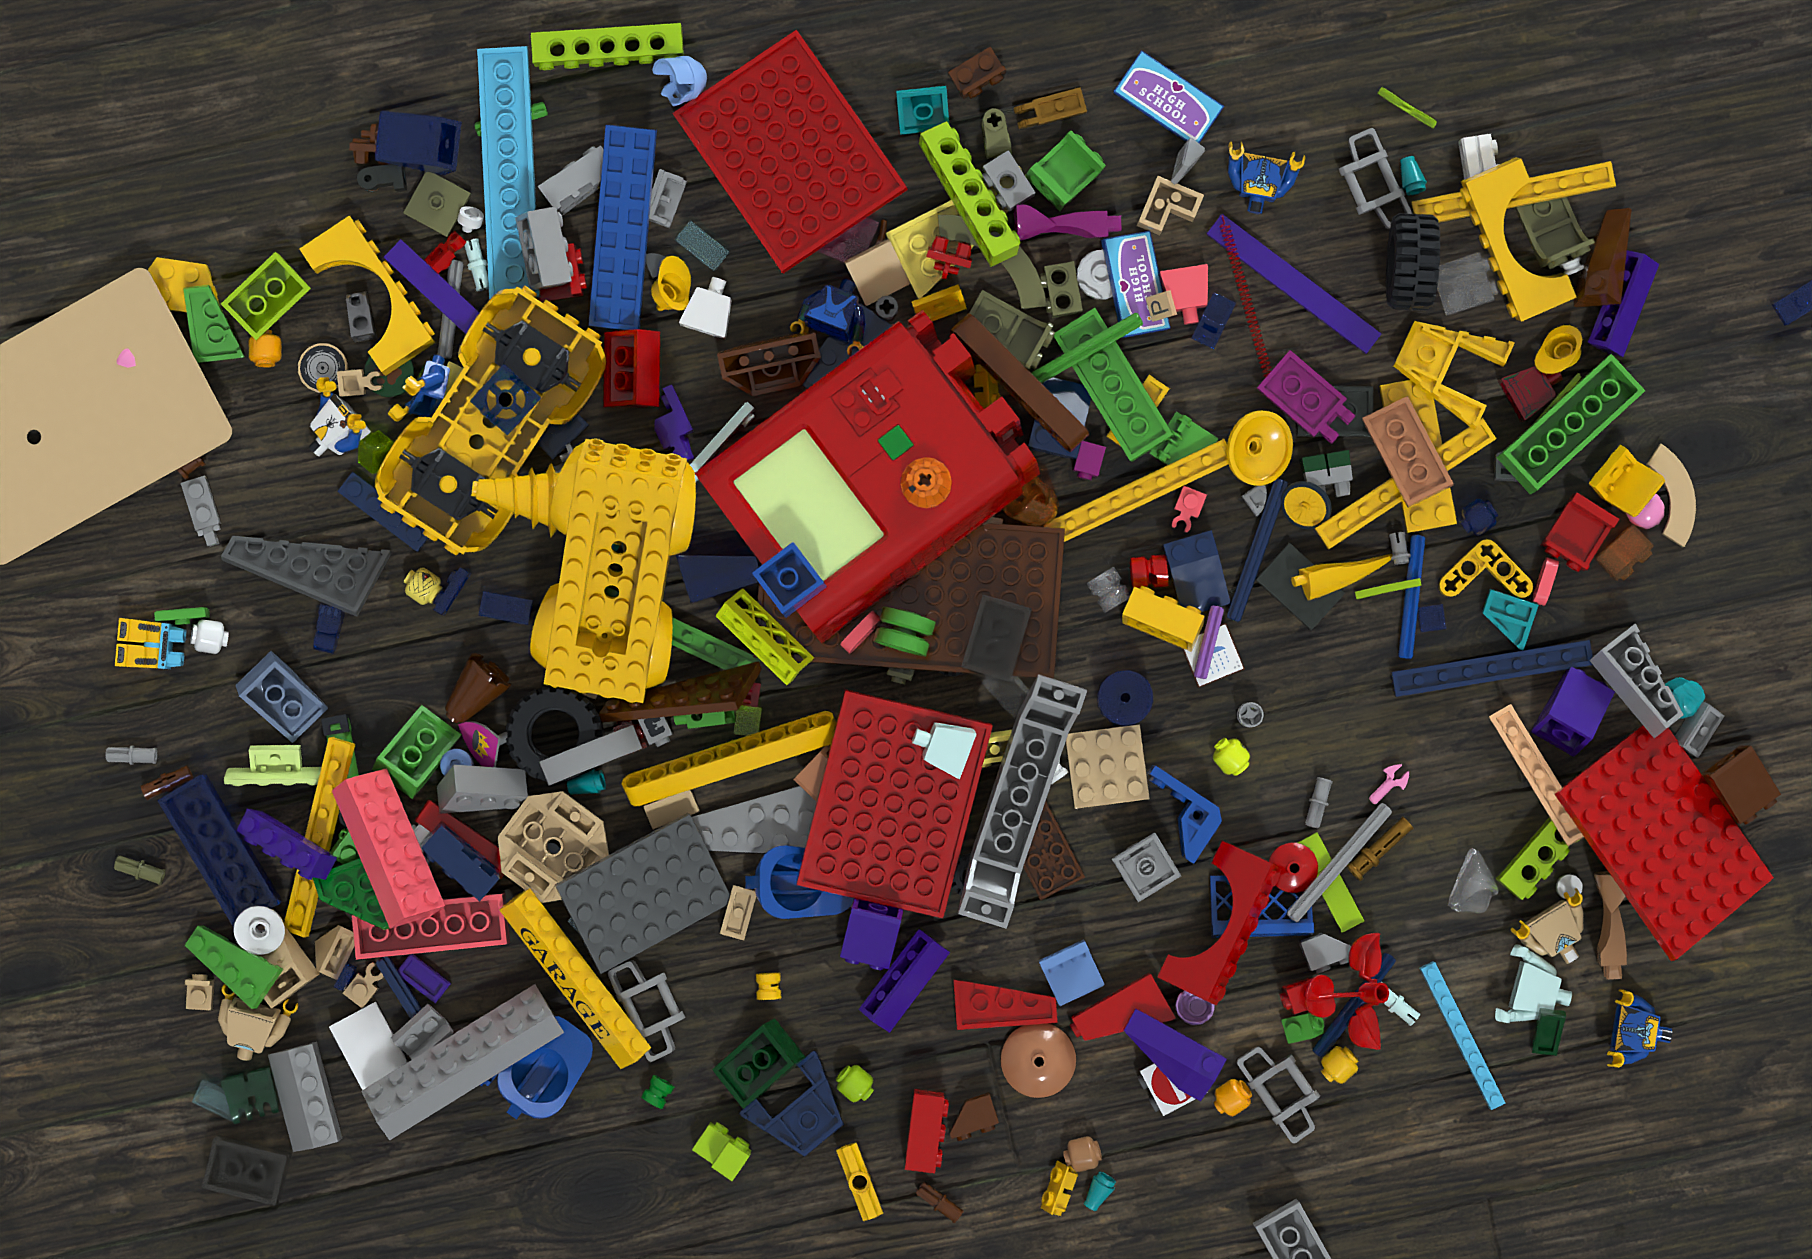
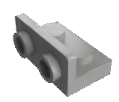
[391,1004,454,1060]

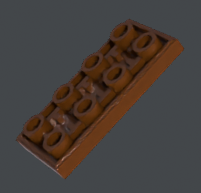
[1023,801,1085,900]

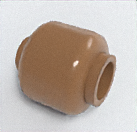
[1063,1136,1102,1172]

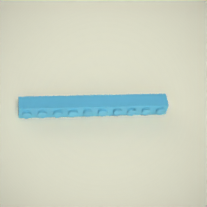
[1419,961,1505,1110]

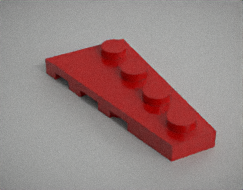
[953,979,1058,1030]

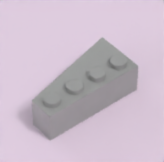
[1589,623,1683,738]

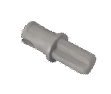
[105,745,157,765]
[1305,777,1333,828]

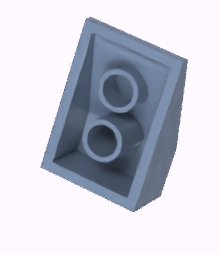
[235,651,328,743]

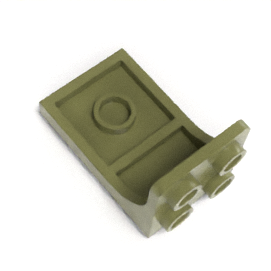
[1514,197,1595,269]
[969,290,1055,371]

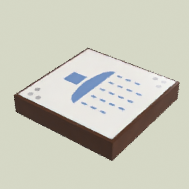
[1182,623,1245,688]

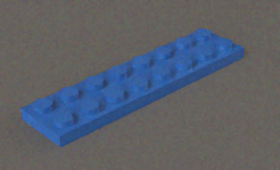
[589,125,657,330]

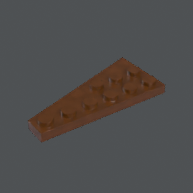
[599,661,762,722]

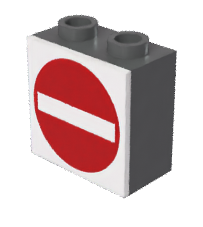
[1137,1062,1208,1116]

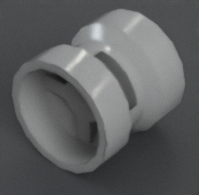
[1236,702,1264,727]

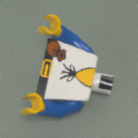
[309,377,371,457]

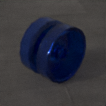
[1096,670,1153,725]

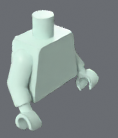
[1495,944,1572,1023]

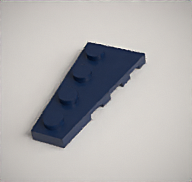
[802,300,892,389]

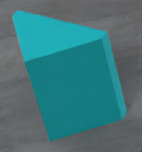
[896,86,949,135]

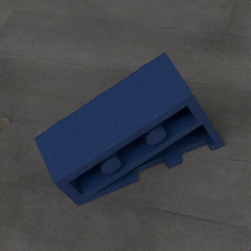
[421,821,500,902]

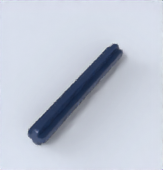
[1312,953,1396,1058]

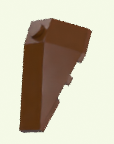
[1573,208,1632,308]

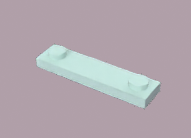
[690,402,755,483]

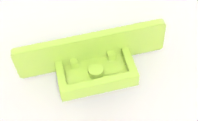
[224,745,321,786]

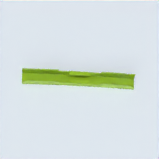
[1377,87,1437,128]
[1535,373,1581,422]
[1355,578,1422,599]

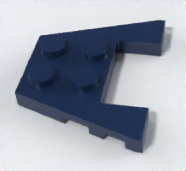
[739,1050,844,1157]

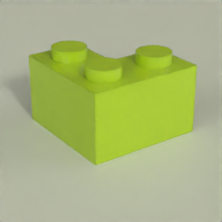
[692,1122,752,1181]

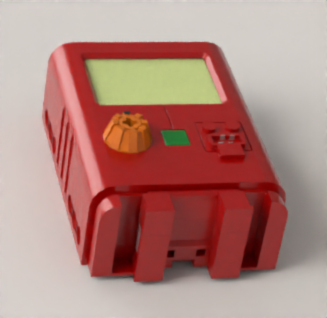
[695,310,1040,644]

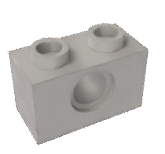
[982,150,1035,212]

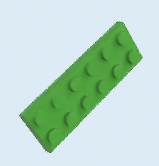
[1054,308,1174,462]

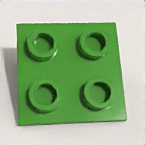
[1149,411,1218,465]

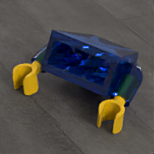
[790,279,866,356]

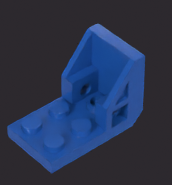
[1147,765,1222,864]

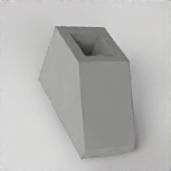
[1298,933,1351,973]

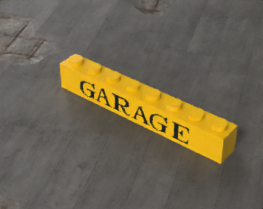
[499,888,651,1069]

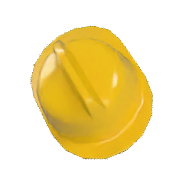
[651,256,691,311]
[1534,325,1583,374]

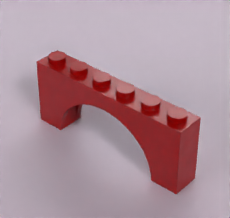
[1158,841,1281,1006]

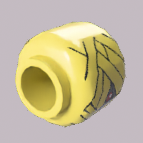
[404,568,443,605]

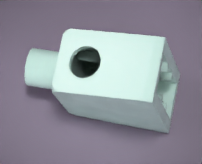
[912,722,976,779]

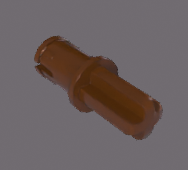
[916,1182,964,1223]

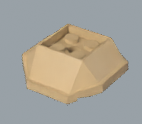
[498,791,609,903]

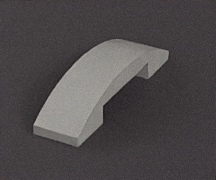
[539,725,642,786]

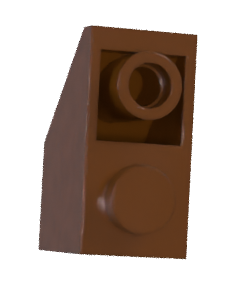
[949,1092,999,1141]

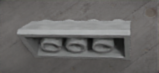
[268,1041,342,1152]

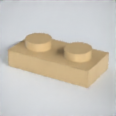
[720,885,756,940]

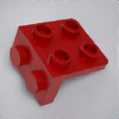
[536,243,587,302]

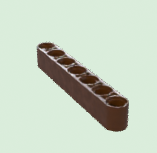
[950,313,1089,452]

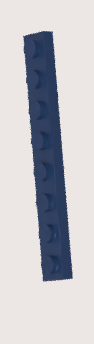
[1391,640,1593,697]

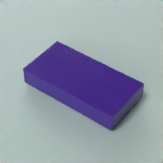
[398,954,451,1003]

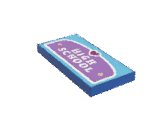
[1113,50,1224,143]
[1101,231,1170,338]

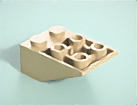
[254,924,320,1009]

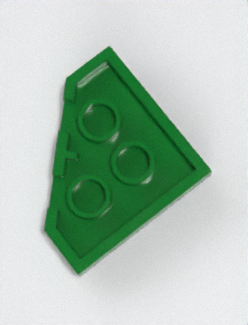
[313,858,389,930]

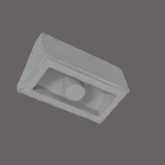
[1675,702,1724,758]

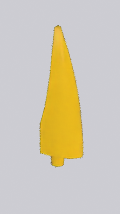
[1291,554,1393,600]

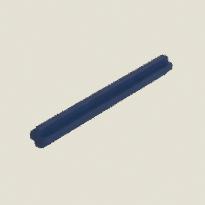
[1227,479,1288,622]

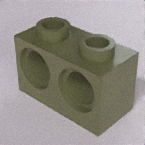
[1040,261,1083,318]

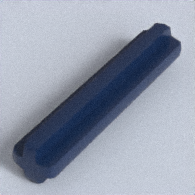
[376,956,422,1019]

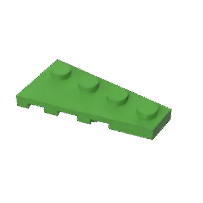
[185,926,283,1009]

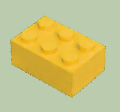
[1122,586,1204,652]

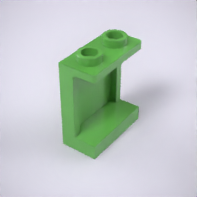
[1025,131,1106,211]

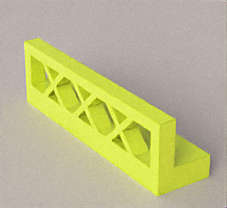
[716,588,814,685]

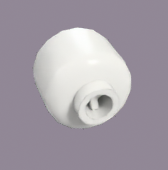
[190,619,229,654]

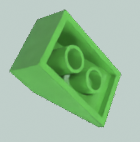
[372,705,462,799]

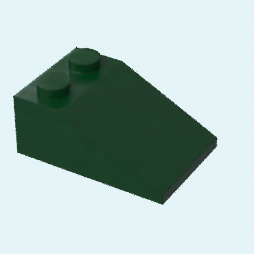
[712,1018,806,1109]

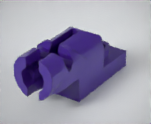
[655,384,694,462]

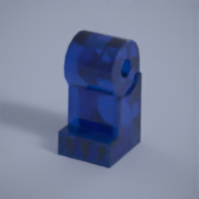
[313,604,345,654]

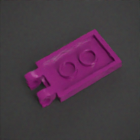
[1257,350,1355,444]

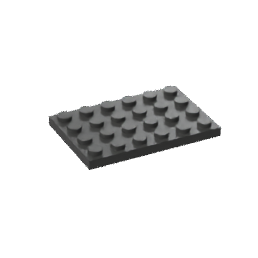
[555,813,730,974]

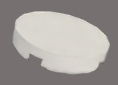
[1077,250,1113,300]

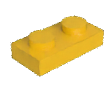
[912,284,967,321]

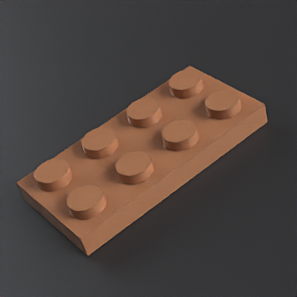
[1362,396,1454,508]

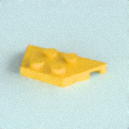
[147,257,223,313]

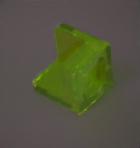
[358,430,394,474]
[734,705,763,736]

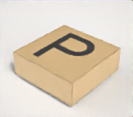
[1146,290,1177,322]

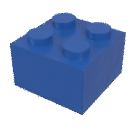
[752,542,827,618]

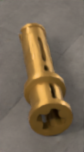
[1346,817,1414,881]

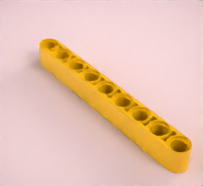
[621,711,836,806]

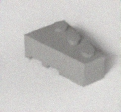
[538,145,604,216]
[437,765,528,814]

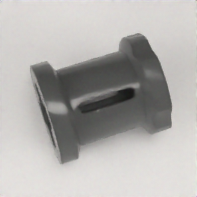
[875,296,898,321]

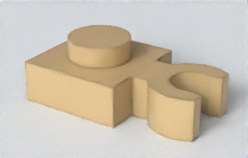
[337,369,383,397]
[343,962,384,1009]

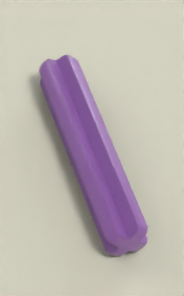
[1194,606,1224,679]

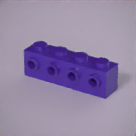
[1588,250,1659,357]
[236,808,337,880]
[858,929,950,1033]

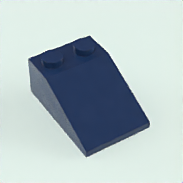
[1027,377,1091,460]
[1161,530,1231,612]

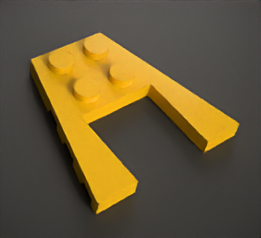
[1394,321,1515,430]

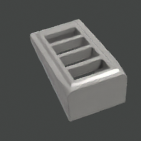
[1171,138,1205,185]

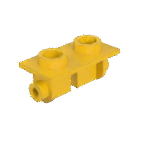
[974,364,1001,409]
[1041,1161,1078,1216]

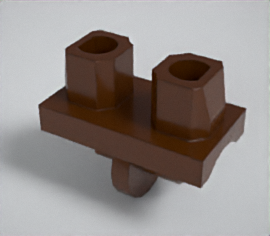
[349,124,398,165]

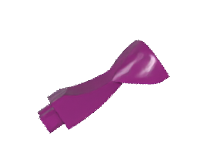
[1013,205,1122,241]

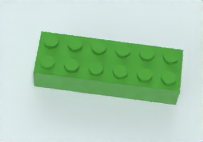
[1496,354,1645,494]

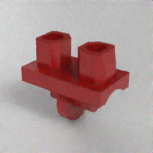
[926,235,972,279]

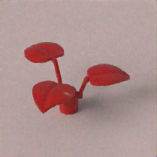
[1304,933,1389,1050]

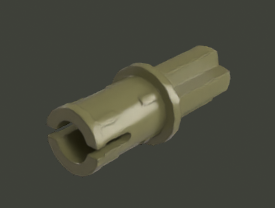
[114,856,166,885]

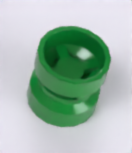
[641,1075,675,1109]

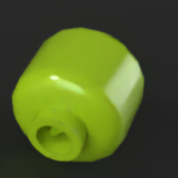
[836,1065,874,1102]

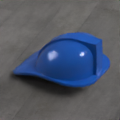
[745,845,854,919]
[497,1016,593,1119]

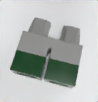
[1299,450,1353,497]

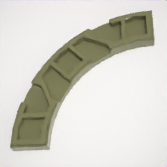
[938,215,1046,309]

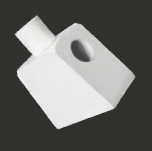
[679,277,732,340]

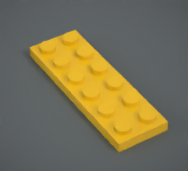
[1379,380,1457,533]

